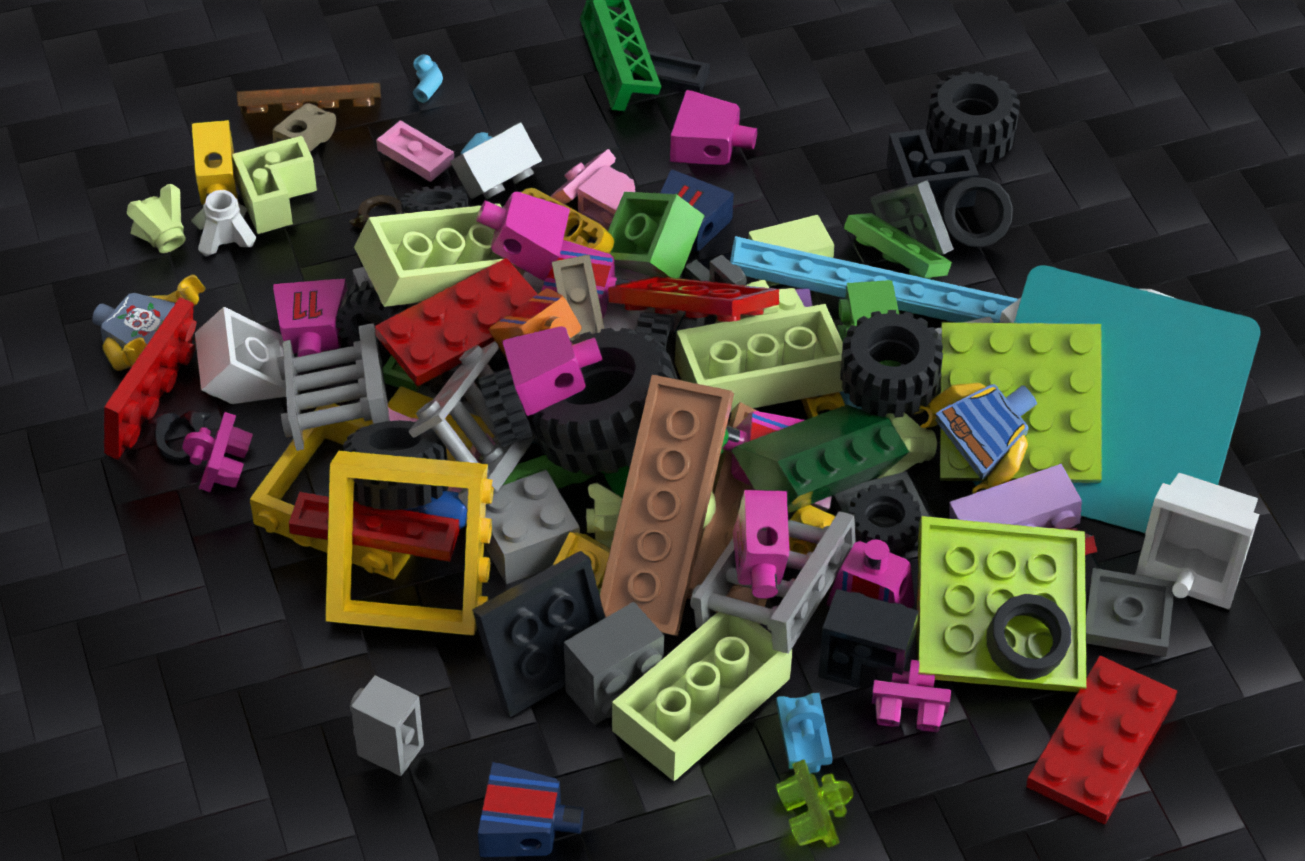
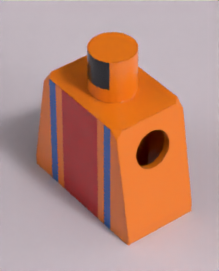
[488,288,582,362]

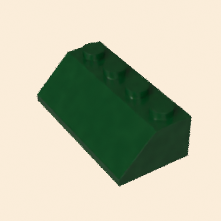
[731,405,910,513]

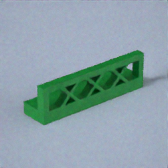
[580,0,661,111]

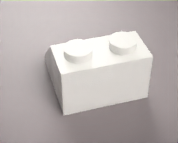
[195,307,286,404]

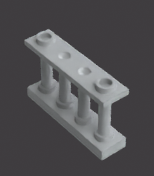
[277,323,390,451]
[408,341,536,508]
[690,511,856,654]

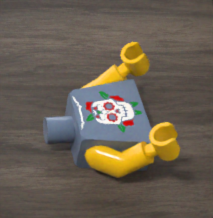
[92,275,206,371]

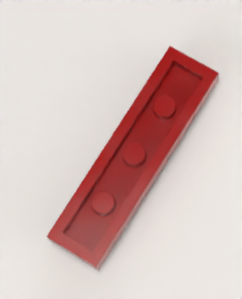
[288,492,460,562]

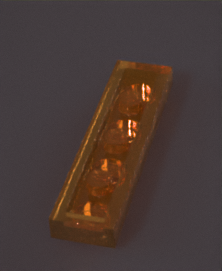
[237,83,381,113]

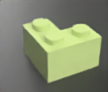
[232,136,317,234]

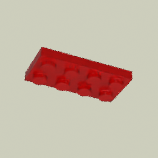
[375,258,538,387]
[608,276,779,322]
[104,297,197,460]
[1026,656,1177,825]

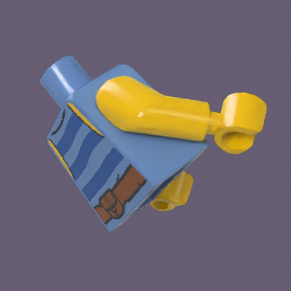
[914,383,1037,494]

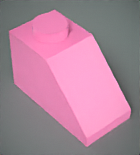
[577,164,635,231]

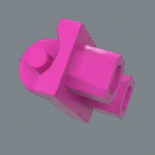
[183,412,253,492]
[872,660,951,732]

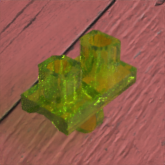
[776,759,854,848]

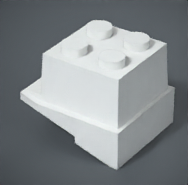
[1135,473,1260,609]

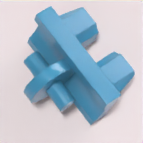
[776,693,832,774]

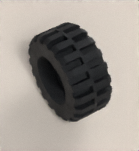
[528,328,678,475]

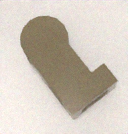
[273,103,336,152]

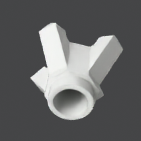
[191,190,256,257]

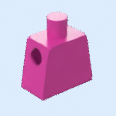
[670,90,757,165]
[476,192,570,281]
[503,326,603,416]

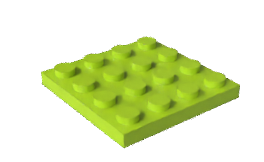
[940,322,1102,483]
[916,516,1086,693]

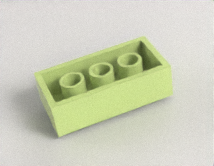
[354,204,525,307]
[675,304,843,412]
[612,612,792,781]

